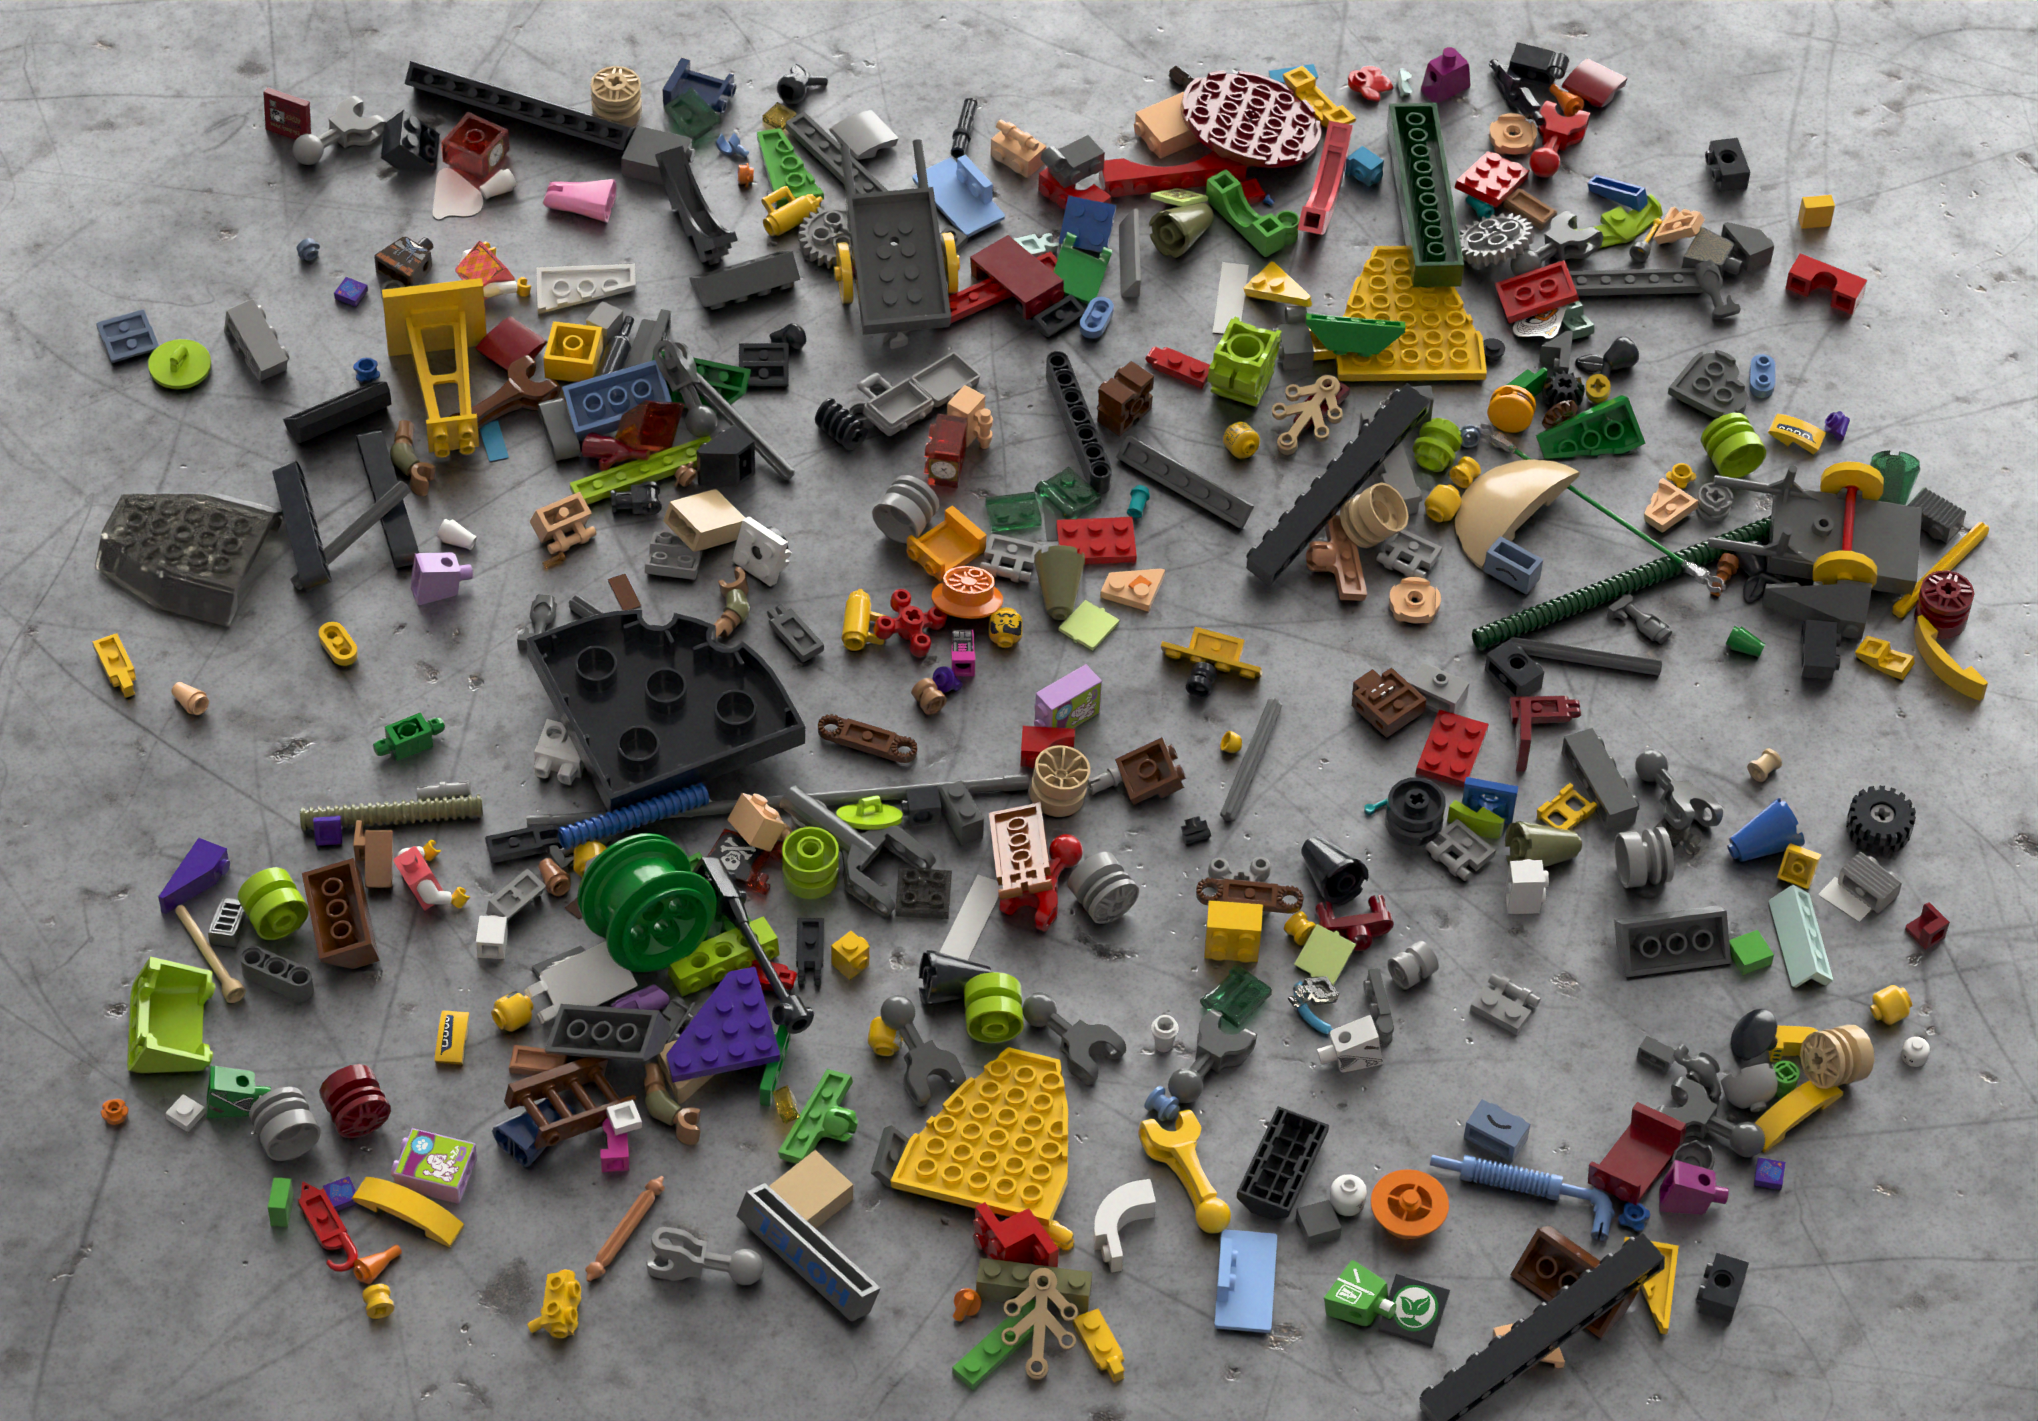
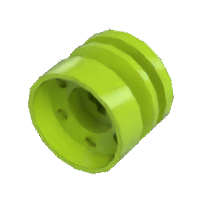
[1700,413,1767,479]

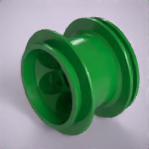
[577,833,717,972]

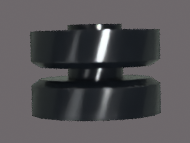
[1385,777,1446,846]

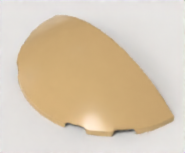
[1455,459,1580,570]

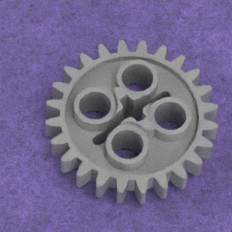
[799,204,853,269]
[1459,213,1534,266]

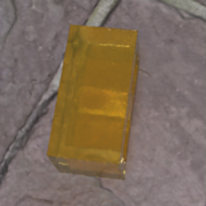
[773,1085,800,1124]

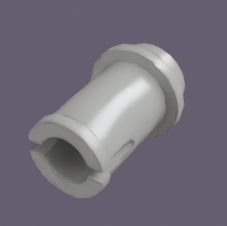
[1087,767,1122,794]

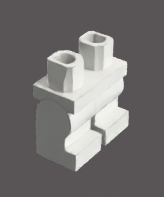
[534,719,585,785]

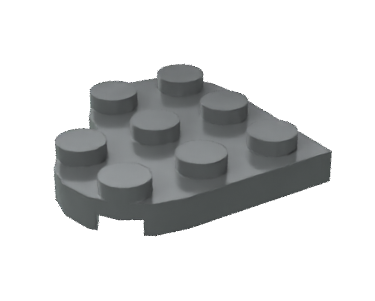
[1668,350,1749,418]

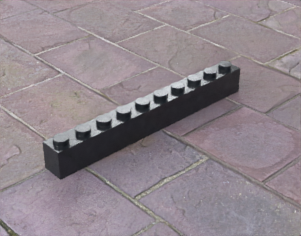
[404,61,636,151]
[1246,384,1430,586]
[1419,1233,1665,1421]

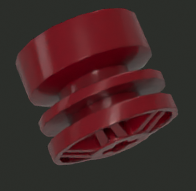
[1914,570,1975,639]
[319,1064,391,1138]

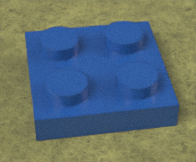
[1059,196,1117,252]

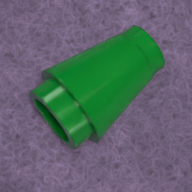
[1725,626,1766,657]

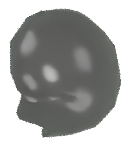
[1672,1140,1715,1170]

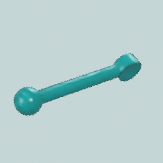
[1364,798,1388,815]

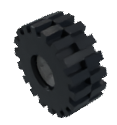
[1846,785,1916,854]

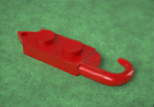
[297,1182,358,1272]

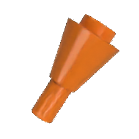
[1549,84,1584,117]
[353,1244,402,1284]

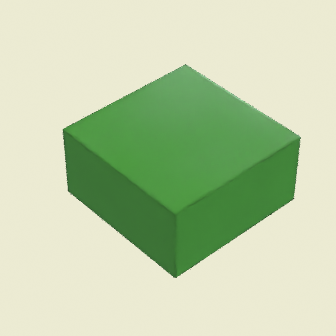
[1729,930,1774,975]
[268,1177,294,1227]

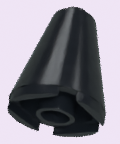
[1301,836,1369,905]
[919,950,992,1005]

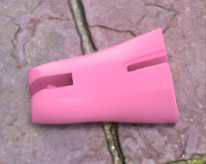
[543,179,616,223]

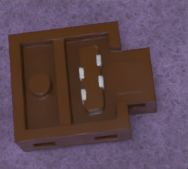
[1351,667,1427,738]

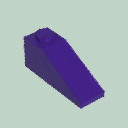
[158,838,230,914]

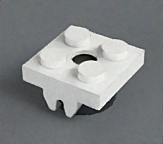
[732,517,792,586]

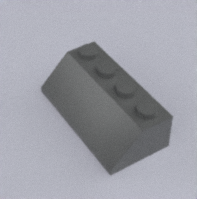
[689,251,800,310]
[1614,906,1731,977]
[545,1004,671,1061]

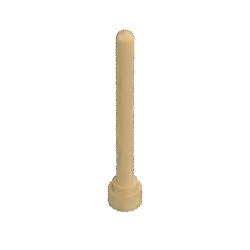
[175,905,246,1003]

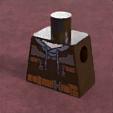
[374,237,434,287]

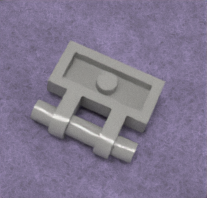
[1377,529,1442,579]
[980,533,1040,583]
[1426,819,1496,881]
[1470,973,1541,1035]

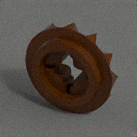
[1542,400,1578,430]

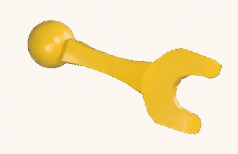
[1138,1110,1231,1234]

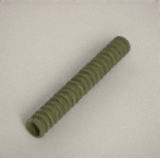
[300,794,483,831]

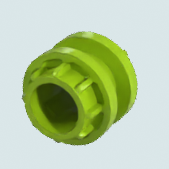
[1412,418,1462,472]

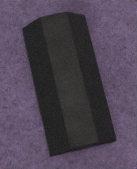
[283,381,392,443]
[1236,1106,1329,1220]

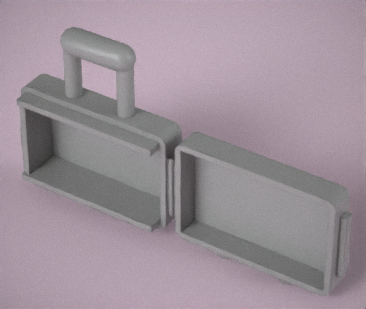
[857,352,980,436]

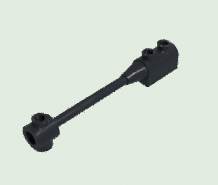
[692,857,814,1034]

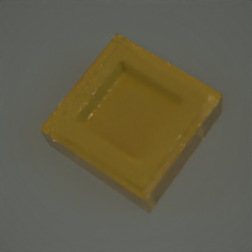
[763,102,796,131]

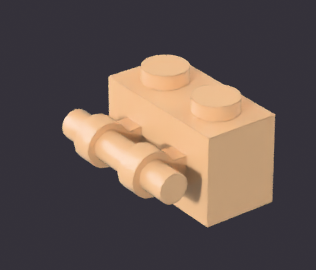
[991,120,1046,178]
[947,385,993,449]
[529,492,597,554]
[727,793,792,852]

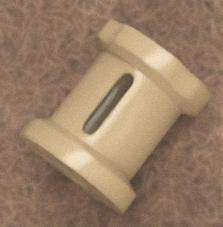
[1747,748,1782,782]

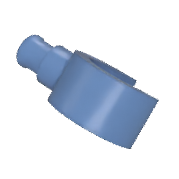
[716,133,749,158]

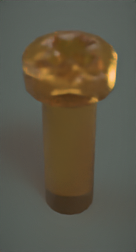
[542,551,566,568]

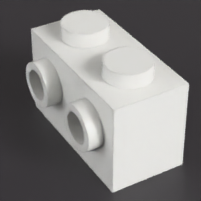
[1505,859,1549,914]

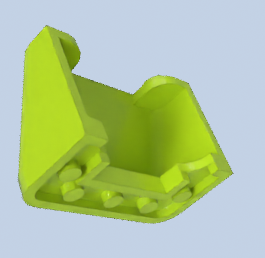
[127,957,215,1073]

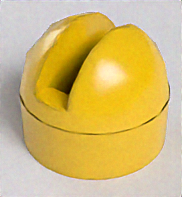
[1220,731,1242,753]

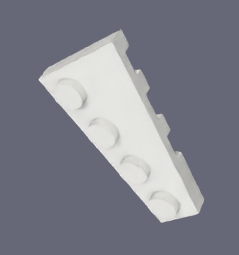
[536,264,636,314]

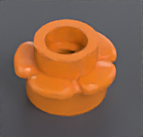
[738,163,754,187]
[101,1099,129,1125]

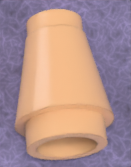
[171,682,209,715]

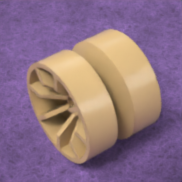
[1030,745,1090,817]

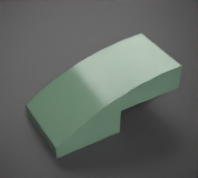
[1561,301,1595,340]

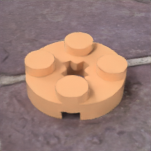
[1489,113,1537,154]
[1389,577,1441,623]

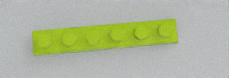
[570,436,712,504]

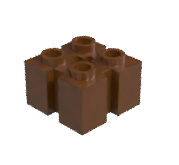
[1097,361,1154,436]

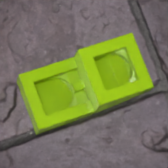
[1447,800,1505,839]

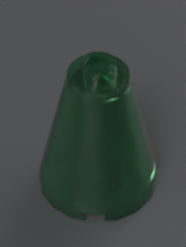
[1870,450,1921,506]

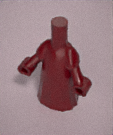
[582,432,650,471]

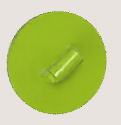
[148,339,211,389]
[836,795,903,830]

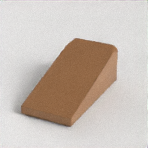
[365,830,393,887]

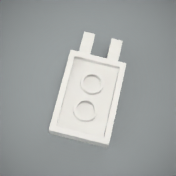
[524,941,638,1024]

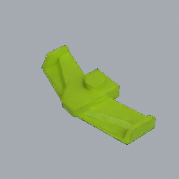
[1574,194,1663,248]

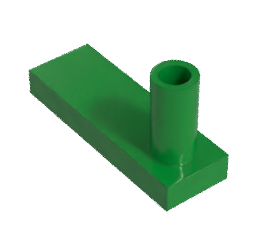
[759,1025,791,1106]

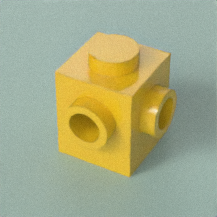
[831,931,870,980]

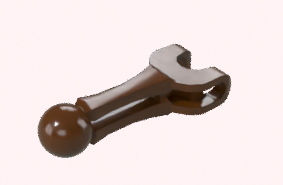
[449,355,561,431]

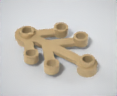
[1272,375,1343,455]
[1002,1268,1078,1380]

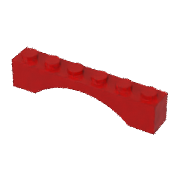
[1099,151,1247,197]

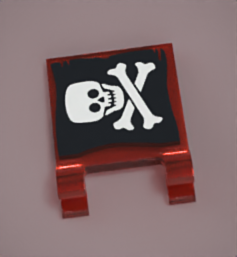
[707,828,784,895]

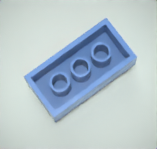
[562,360,675,442]

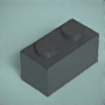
[1637,1036,1675,1072]

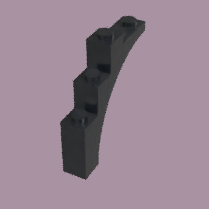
[655,146,738,265]

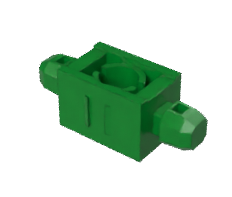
[373,712,445,761]

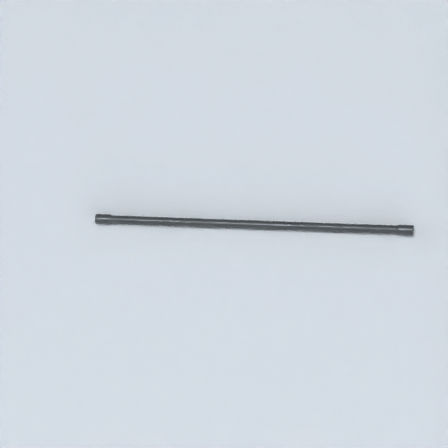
[526,774,1029,828]

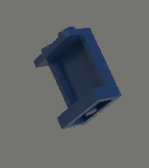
[662,58,737,122]

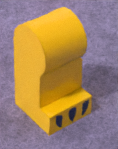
[1769,1025,1818,1062]

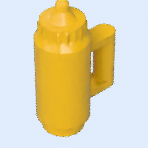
[761,186,823,236]
[841,589,886,651]

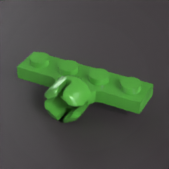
[778,1069,858,1164]

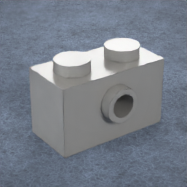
[1409,662,1469,714]

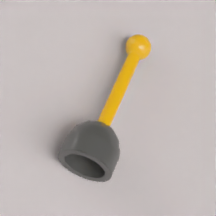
[1629,218,1662,262]

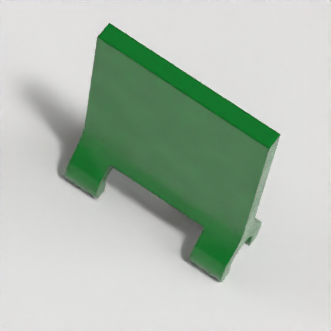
[1053,232,1113,305]

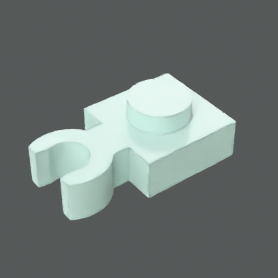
[1014,233,1059,258]

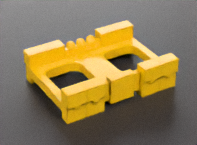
[1537,783,1597,831]

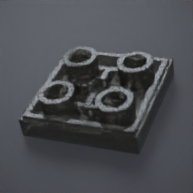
[895,868,952,919]

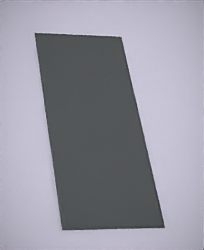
[1042,501,1064,541]

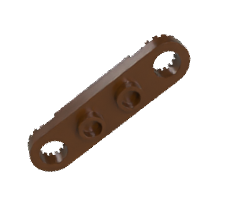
[818,714,918,763]
[1196,877,1304,914]

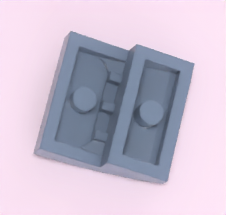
[96,309,159,363]

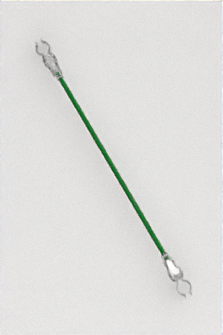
[1476,423,1726,593]

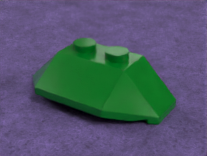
[1306,313,1405,357]
[652,351,751,415]

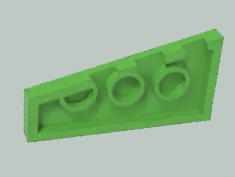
[757,128,824,207]

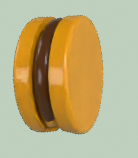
[1487,385,1536,433]

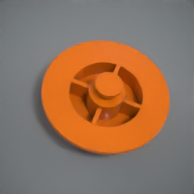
[931,566,1003,619]
[1371,1169,1449,1240]

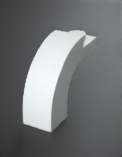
[1093,1179,1156,1272]

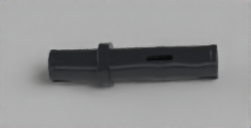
[951,98,978,158]

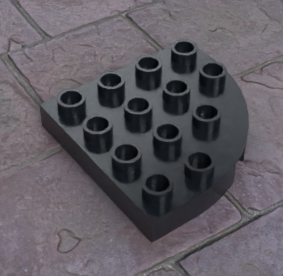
[527,609,806,813]

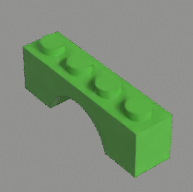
[1206,169,1286,257]

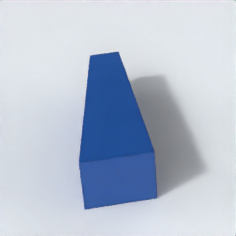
[1588,175,1648,212]

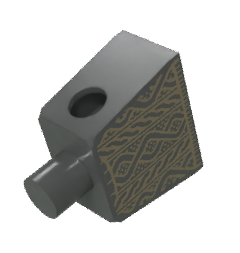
[1682,226,1743,277]

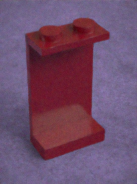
[970,235,1064,320]
[1588,1102,1686,1206]

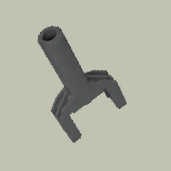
[780,785,936,917]

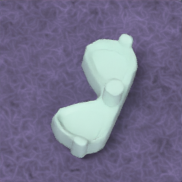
[1394,68,1413,97]

